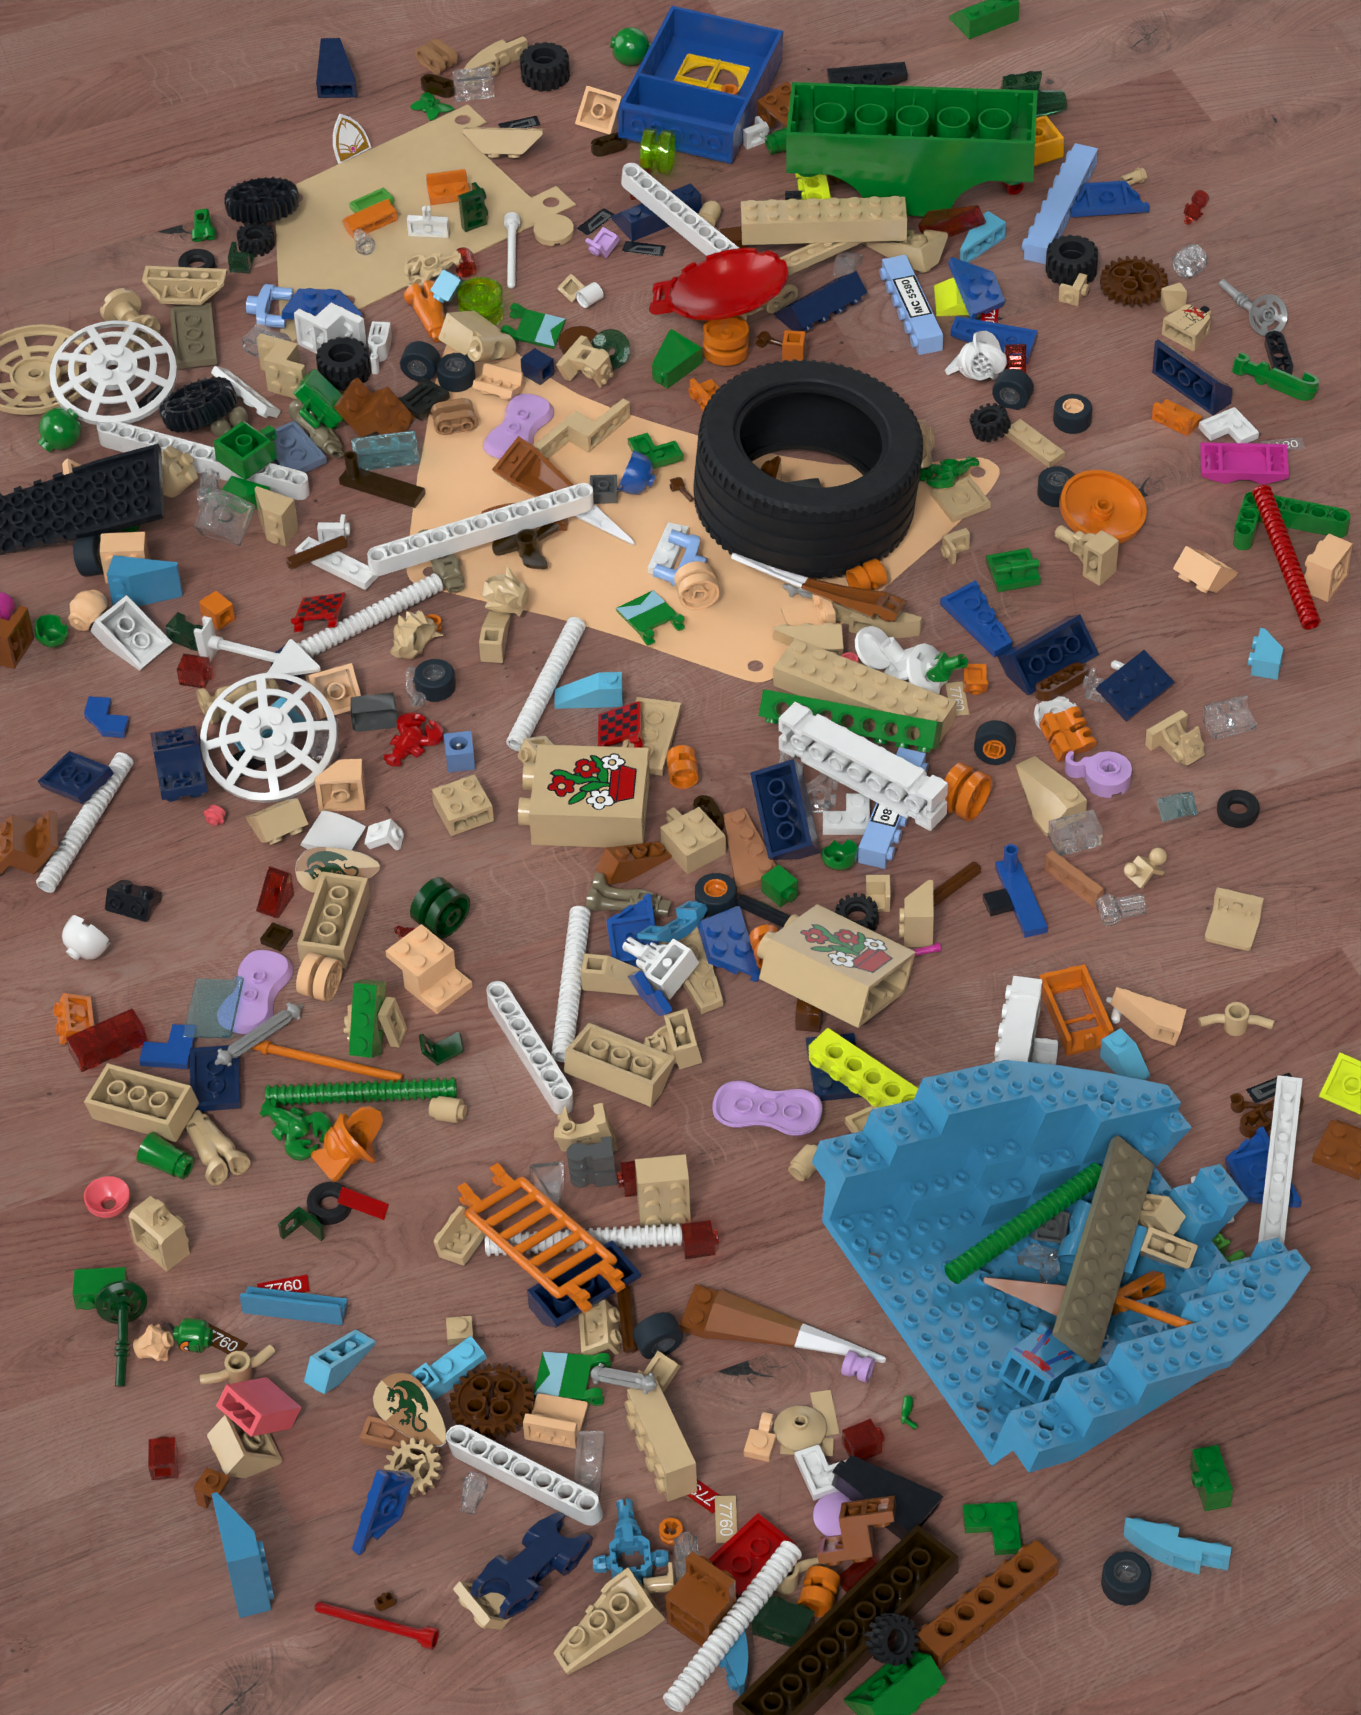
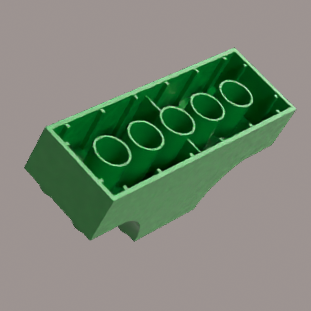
[786,82,1038,220]

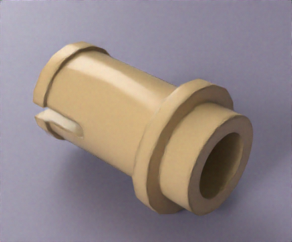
[1120,167,1147,186]

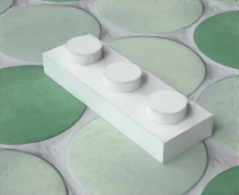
[648,522,689,574]

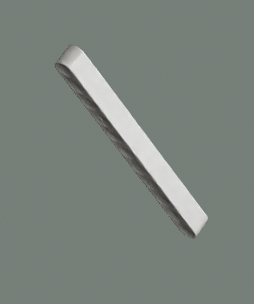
[97,421,310,500]
[367,483,594,576]

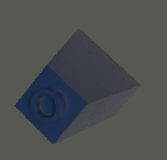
[316,38,357,98]

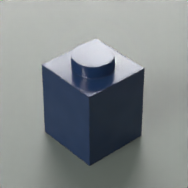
[520,348,554,385]

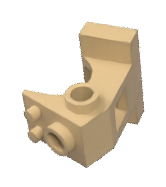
[556,335,614,388]
[1145,710,1205,766]
[344,997,408,1048]
[554,1103,618,1152]

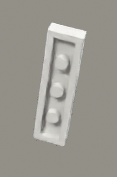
[211,366,281,418]
[295,537,379,590]

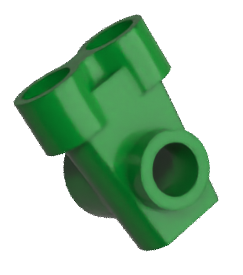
[191,209,216,242]

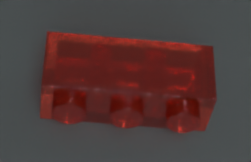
[66,1008,148,1072]

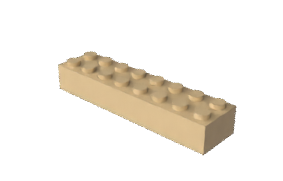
[741,196,907,245]
[773,638,957,750]

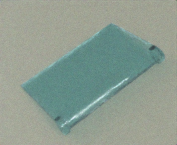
[183,976,244,1039]

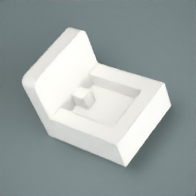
[364,819,404,850]

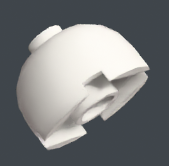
[62,915,111,960]

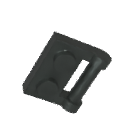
[398,378,450,421]

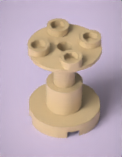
[100,288,161,352]

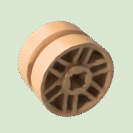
[674,561,719,610]
[296,952,342,1002]

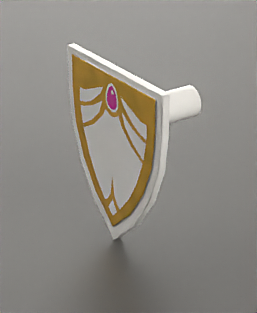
[333,114,372,164]

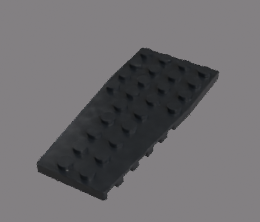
[0,444,164,554]

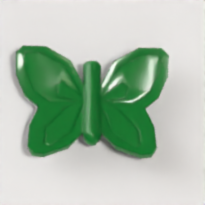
[410,92,454,121]

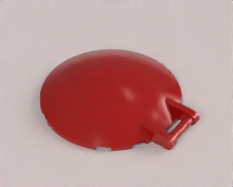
[649,248,789,320]

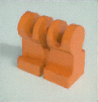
[1039,706,1097,762]

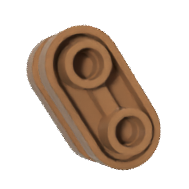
[415,38,458,75]
[431,398,477,435]

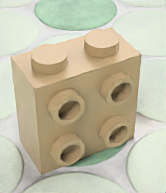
[432,774,494,836]

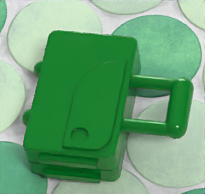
[294,369,344,429]

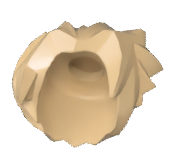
[481,567,528,617]
[390,610,443,660]

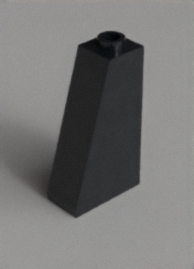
[831,1455,943,1540]

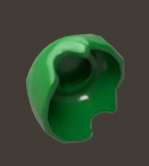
[34,614,68,648]
[821,839,858,871]

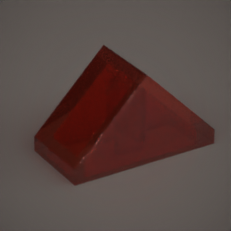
[256,866,295,918]

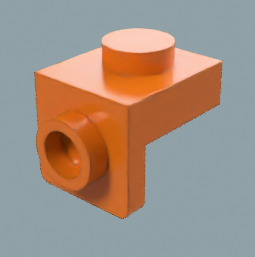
[963,664,988,695]

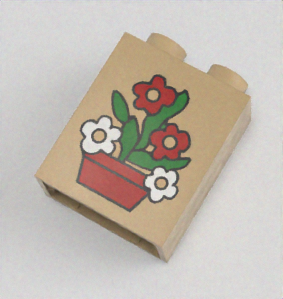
[518,744,650,847]
[757,904,916,1028]

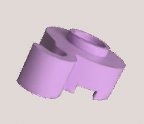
[1065,751,1132,798]

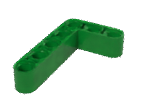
[1233,491,1351,551]

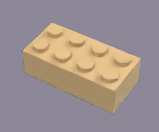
[297,872,370,969]
[84,1063,199,1142]
[624,1379,697,1502]

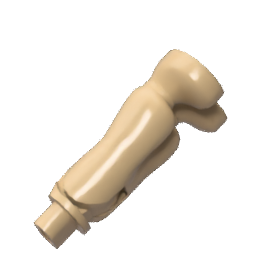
[196,679,279,724]
[185,1110,250,1186]

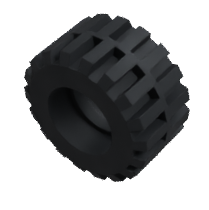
[520,42,570,92]
[1045,235,1098,286]
[316,337,370,391]

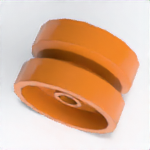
[703,316,749,366]
[944,762,992,822]

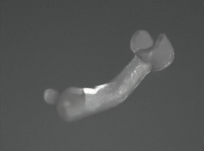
[405,666,426,707]

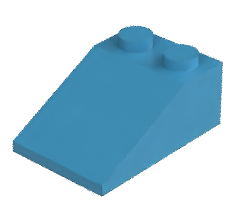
[107,555,183,606]

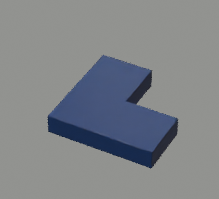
[139,1024,197,1069]

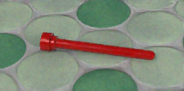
[314,1602,439,1650]

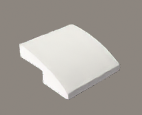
[301,810,366,850]

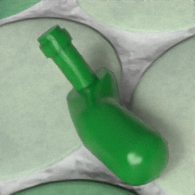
[900,1395,918,1430]

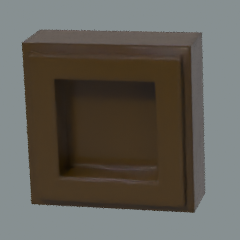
[260,922,294,952]

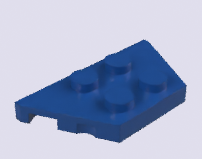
[1071,181,1149,217]
[948,257,1005,319]
[281,288,362,320]
[606,894,658,970]
[698,906,760,982]
[1225,1127,1301,1208]
[352,1469,414,1555]

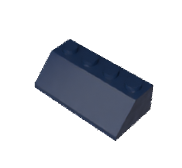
[611,183,702,242]
[774,270,867,331]
[1152,340,1233,416]
[997,614,1099,695]
[750,759,821,860]
[527,1240,641,1328]

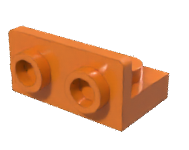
[426,169,469,205]
[688,378,719,412]
[1152,399,1202,437]
[53,993,95,1045]

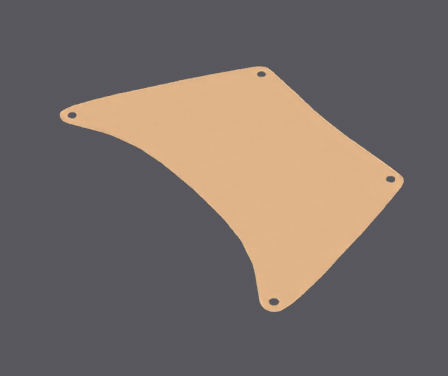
[406,344,1000,683]

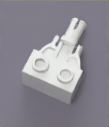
[622,937,699,1000]

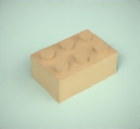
[635,1154,691,1228]

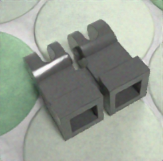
[566,1136,617,1188]

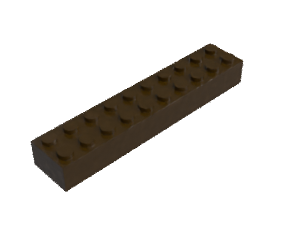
[733,1524,958,1715]

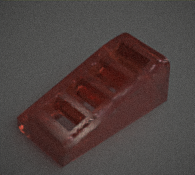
[1004,344,1026,373]

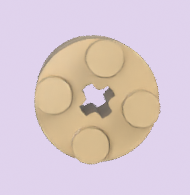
[162,446,198,498]

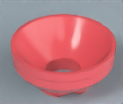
[84,1176,130,1218]

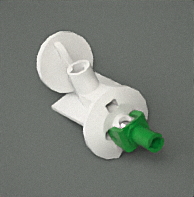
[855,626,968,695]

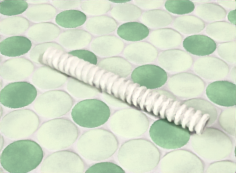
[296,573,443,658]
[506,617,586,751]
[36,752,134,893]
[551,906,591,1062]
[485,1223,682,1257]
[663,1541,802,1712]

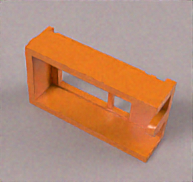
[1039,964,1114,1056]

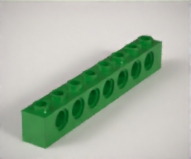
[758,689,943,753]

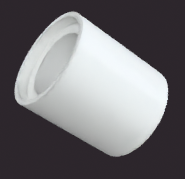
[576,282,604,308]

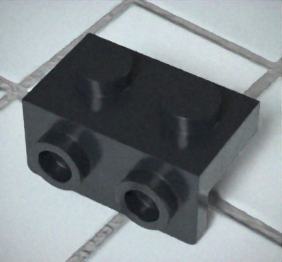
[105,880,162,922]

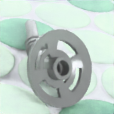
[1219,279,1288,336]

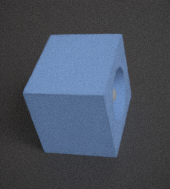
[444,731,475,773]

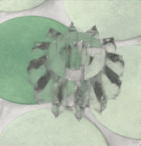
[1172,244,1208,279]

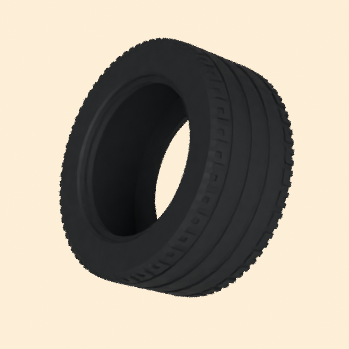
[693,359,923,579]

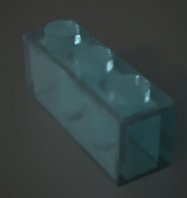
[351,431,420,470]

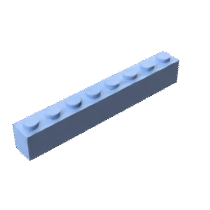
[1022,143,1098,264]

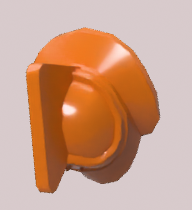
[311,1106,383,1182]

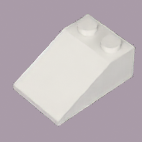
[90,595,173,671]

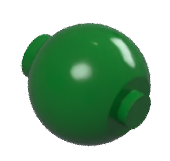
[609,27,651,67]
[38,407,81,453]

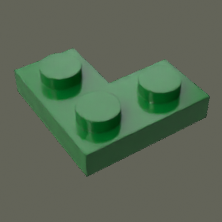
[628,433,683,469]
[962,1502,1021,1555]

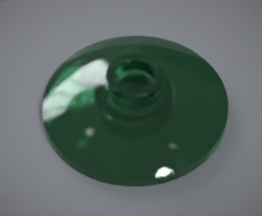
[591,329,631,370]

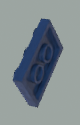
[1096,650,1175,722]
[38,751,114,804]
[806,1033,862,1101]
[190,1045,241,1112]

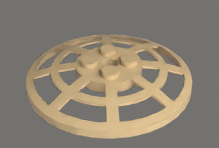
[0,324,94,415]

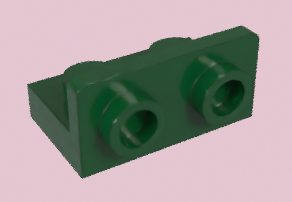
[458,182,488,232]

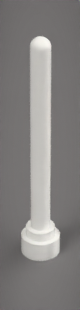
[504,212,520,289]

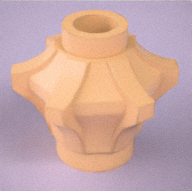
[133,1324,174,1361]

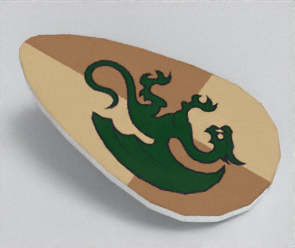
[295,846,380,893]
[373,1373,447,1447]

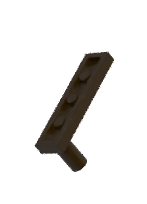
[339,451,425,508]

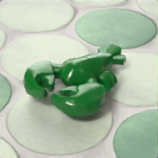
[919,456,979,489]
[260,1099,332,1161]

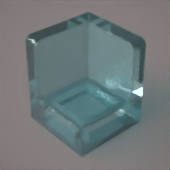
[1157,792,1197,821]

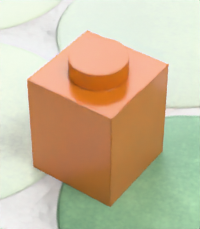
[782,330,806,362]
[199,591,235,630]

